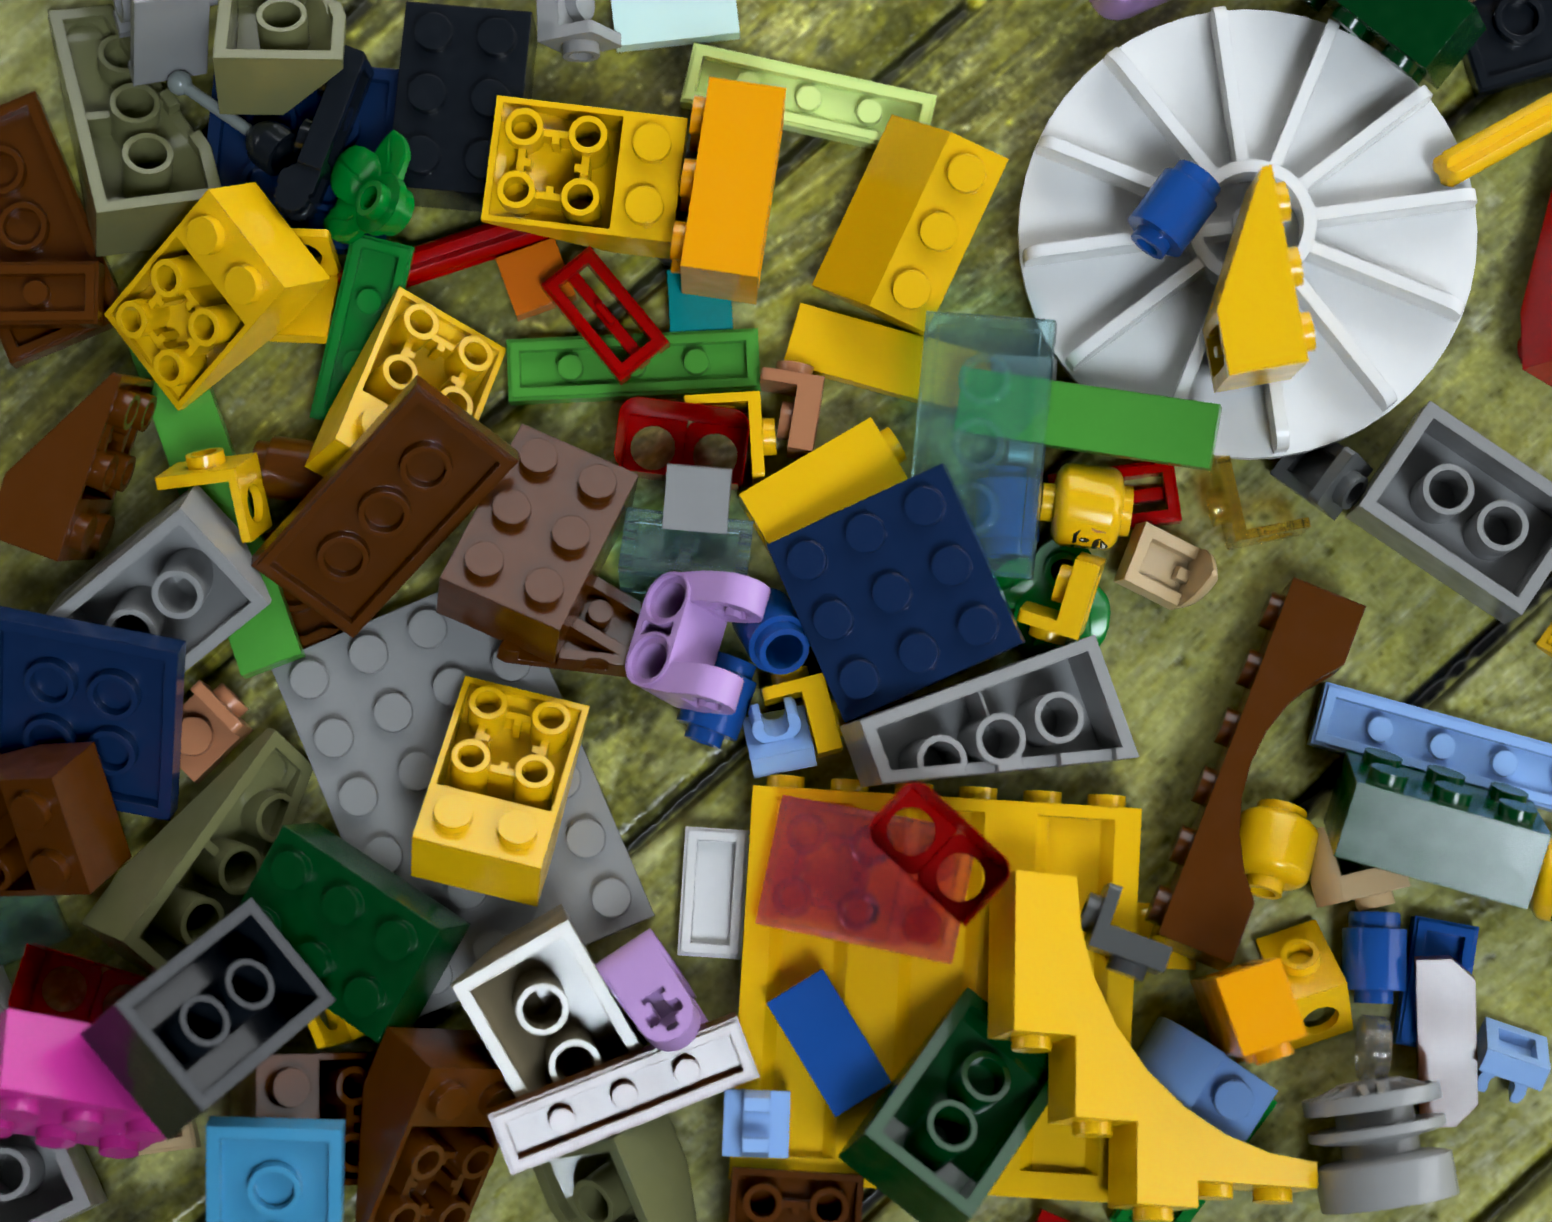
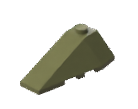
[212,0,347,115]
[48,4,221,257]
[81,727,313,976]
[532,1114,697,1222]

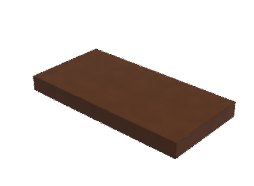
[0,91,121,369]
[251,375,519,638]

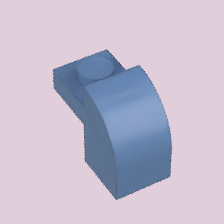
[1135,1017,1278,1142]

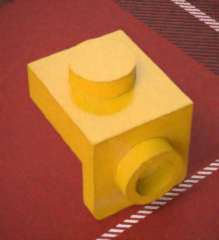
[761,666,849,759]

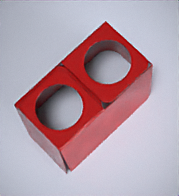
[614,397,750,491]
[866,782,1010,927]
[8,943,147,1024]

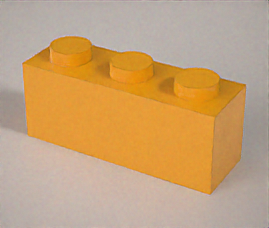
[1190,957,1308,1065]

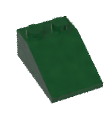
[837,987,1048,1222]

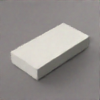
[677,826,750,960]

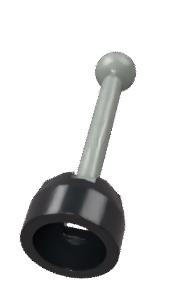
[167,70,298,177]

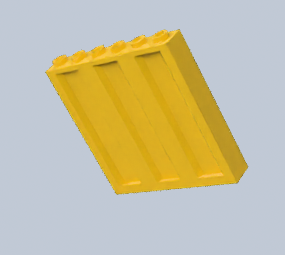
[728,775,1142,1203]

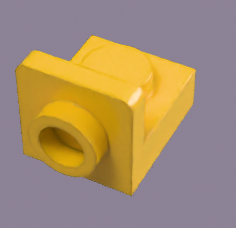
[1016,552,1106,645]

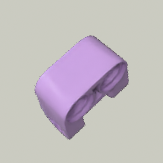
[625,570,771,715]
[595,928,709,1051]

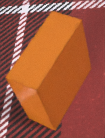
[495,238,577,321]

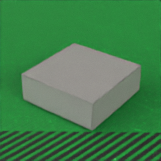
[662,463,733,534]

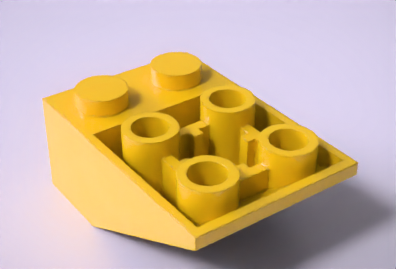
[481,95,688,260]
[1202,164,1316,393]
[104,182,331,411]
[304,286,507,477]
[411,676,590,907]

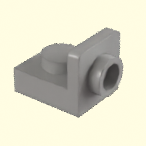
[537,0,621,62]

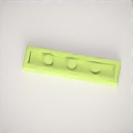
[680,42,937,150]

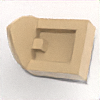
[1113,521,1218,610]
[1310,827,1411,911]

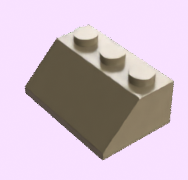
[451,904,643,1097]

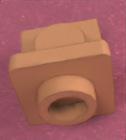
[760,360,825,460]
[180,680,253,784]

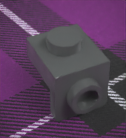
[1270,442,1373,521]
[1080,883,1173,982]

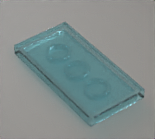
[911,311,1057,580]

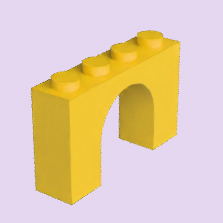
[739,417,914,716]

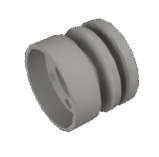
[1301,1076,1460,1215]

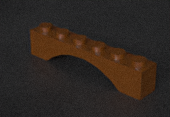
[1145,577,1366,971]

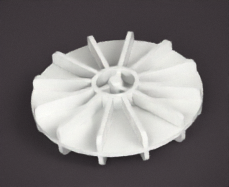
[1018,6,1478,460]

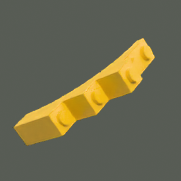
[988,870,1318,1222]

